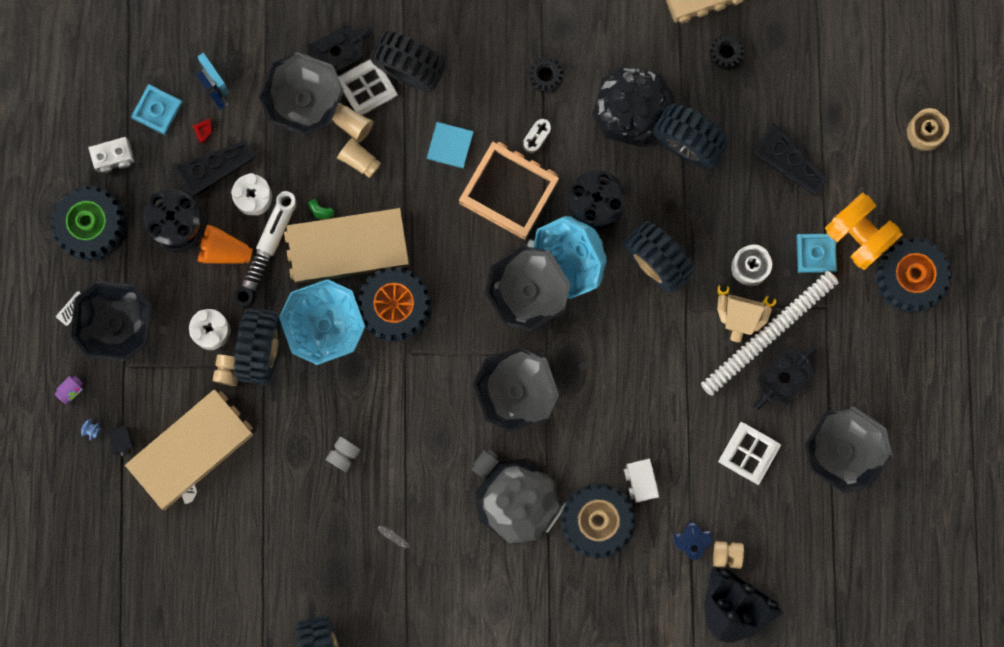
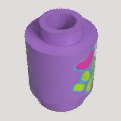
[55,376,83,404]

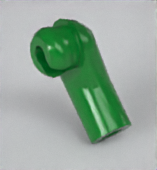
[308,199,335,220]

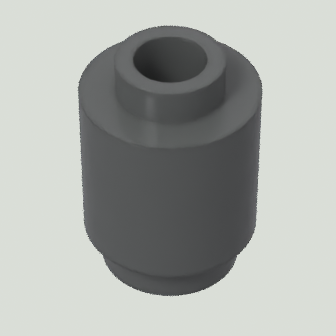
[472,449,499,479]

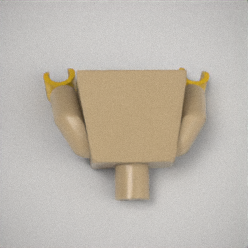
[717,285,776,342]

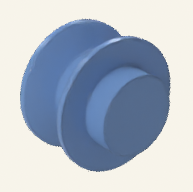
[81,419,101,440]

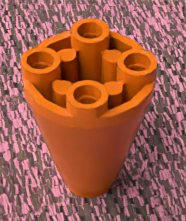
[197,225,253,264]

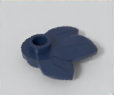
[673,521,712,560]

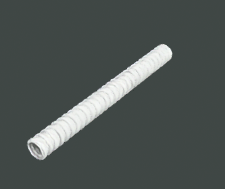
[701,271,838,396]

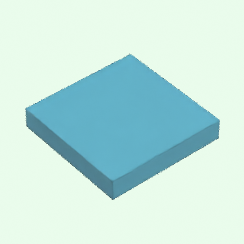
[198,53,230,96]
[131,84,183,135]
[427,122,473,169]
[797,234,837,273]

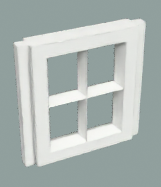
[338,59,397,115]
[718,422,781,485]

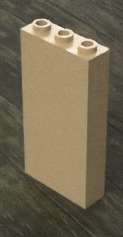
[284,208,409,285]
[125,390,254,510]

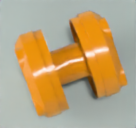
[824,192,903,270]

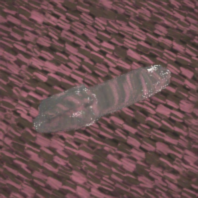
[377,525,409,549]

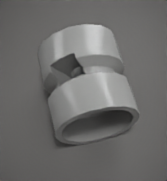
[325,437,361,473]

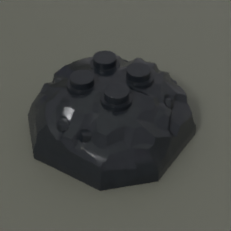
[592,66,675,147]

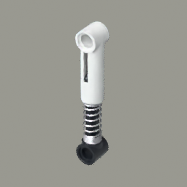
[234,191,297,308]

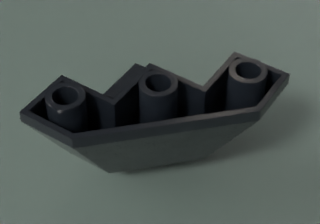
[704,567,783,643]

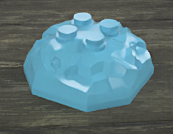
[533,216,607,299]
[279,279,365,365]

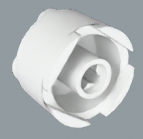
[231,173,272,215]
[731,244,772,286]
[189,309,231,350]

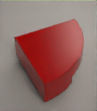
[193,118,212,144]

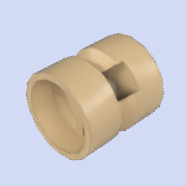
[212,355,238,386]
[713,541,744,569]

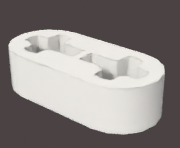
[523,119,551,153]

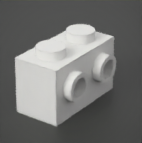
[89,137,134,174]
[624,459,659,503]

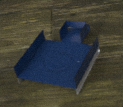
[196,69,229,110]

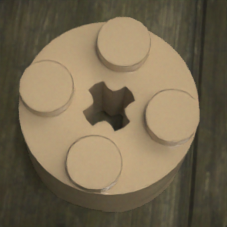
[907,108,949,151]

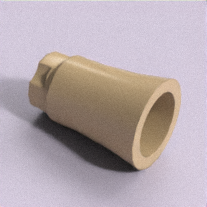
[332,103,373,143]
[337,137,381,178]

